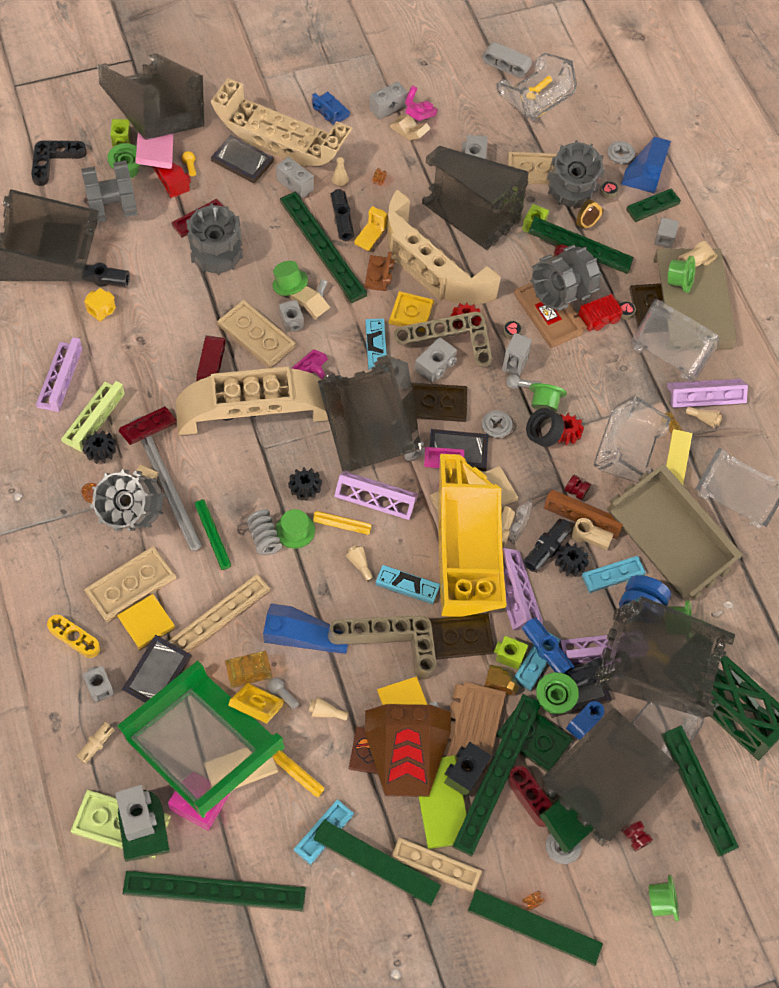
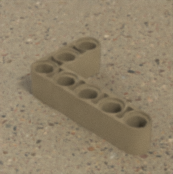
[394,312,492,367]
[328,615,436,680]

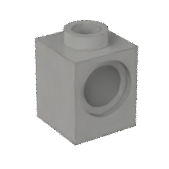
[654,217,679,249]
[279,300,304,333]
[83,666,115,703]

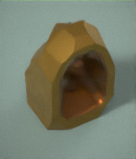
[576,199,604,228]
[484,664,519,695]

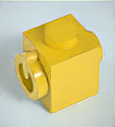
[84,288,116,322]

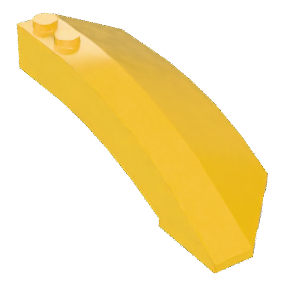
[438,454,506,617]

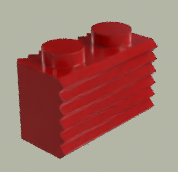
[578,294,623,332]

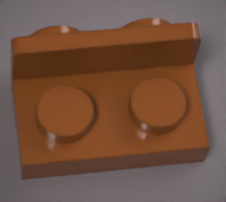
[364,252,395,291]

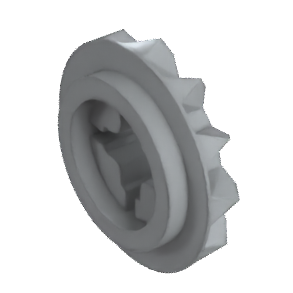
[607,141,635,165]
[482,411,512,439]
[546,833,581,865]

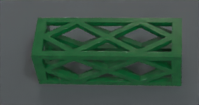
[663,631,779,761]

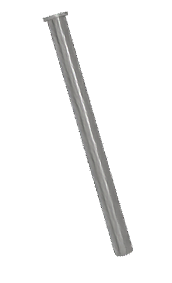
[131,416,201,551]

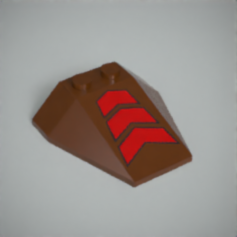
[365,704,451,797]

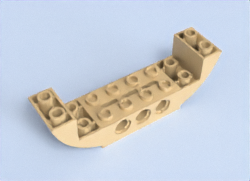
[211,78,353,167]
[387,190,500,305]
[175,366,333,435]

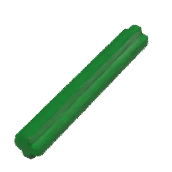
[195,499,231,570]

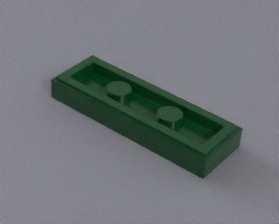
[626,188,681,222]

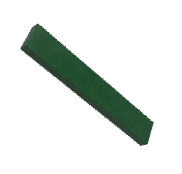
[528,216,633,274]
[661,725,739,857]
[313,819,441,906]
[467,889,603,966]

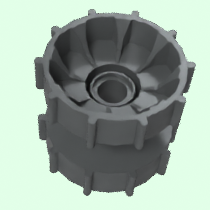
[546,140,605,209]
[81,161,138,223]
[186,203,243,275]
[530,245,602,311]
[90,469,166,531]

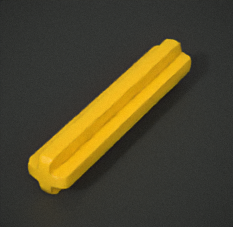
[313,511,372,535]
[273,750,324,797]

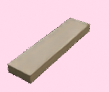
[391,838,482,893]

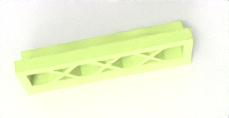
[61,381,125,452]

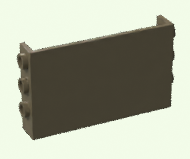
[653,248,737,351]
[607,464,743,602]

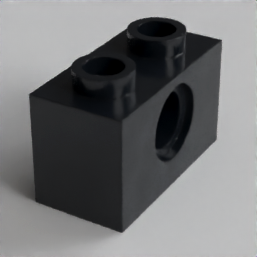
[444,741,491,797]

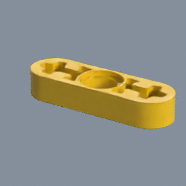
[47,615,100,658]

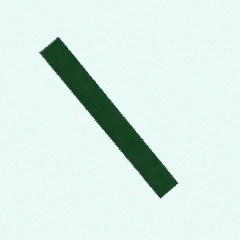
[280,191,367,304]
[452,694,541,857]
[122,871,306,912]

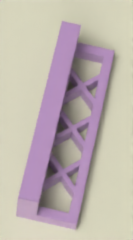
[36,337,82,412]
[667,378,748,408]
[334,471,418,520]
[502,548,543,631]
[560,631,649,665]

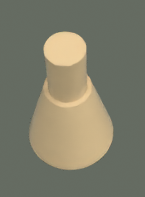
[331,157,349,186]
[686,407,722,428]
[346,545,373,582]
[308,696,348,721]

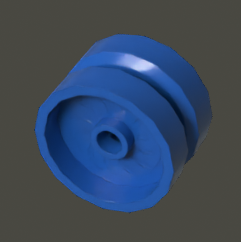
[619,575,671,624]

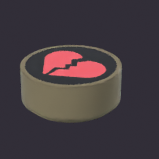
[600,181,619,199]
[619,301,636,320]
[503,321,522,339]

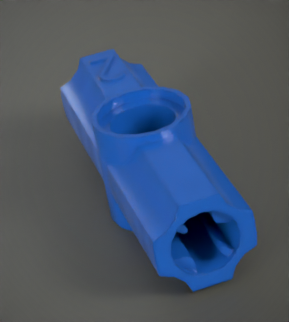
[522,617,574,675]

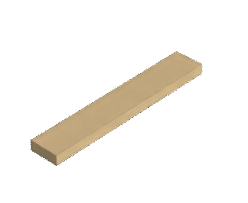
[168,574,270,653]

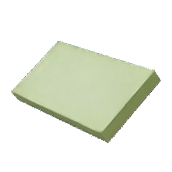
[70,790,171,859]

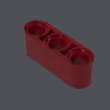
[196,335,226,382]
[508,766,552,827]

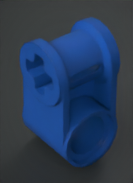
[566,701,604,743]

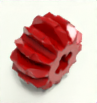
[450,302,482,334]
[558,412,584,446]

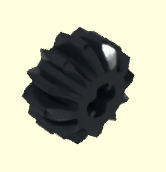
[83,430,116,464]
[288,467,322,501]
[554,542,589,577]

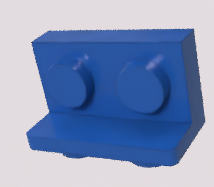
[312,91,350,125]

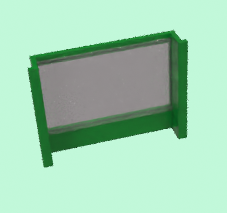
[117,660,285,818]

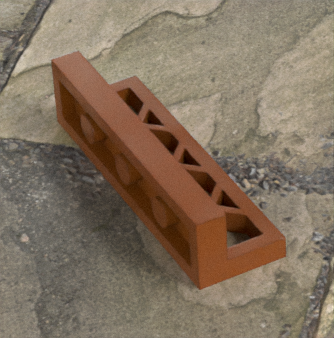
[543,490,623,539]

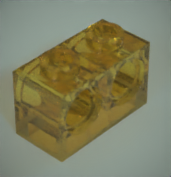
[224,650,272,689]

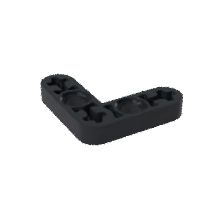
[31,140,87,186]

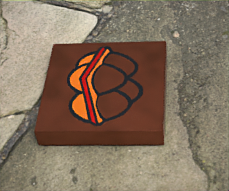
[349,726,378,775]

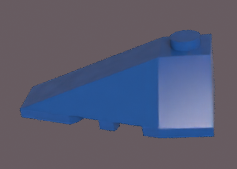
[621,136,671,194]
[263,604,348,654]

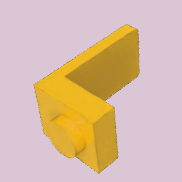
[354,206,388,251]

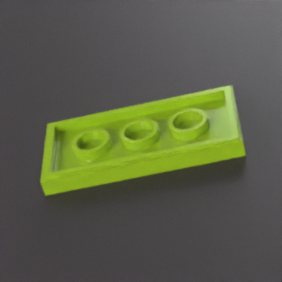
[418,755,467,850]

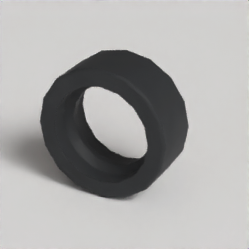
[526,408,564,447]

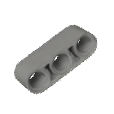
[482,42,532,78]

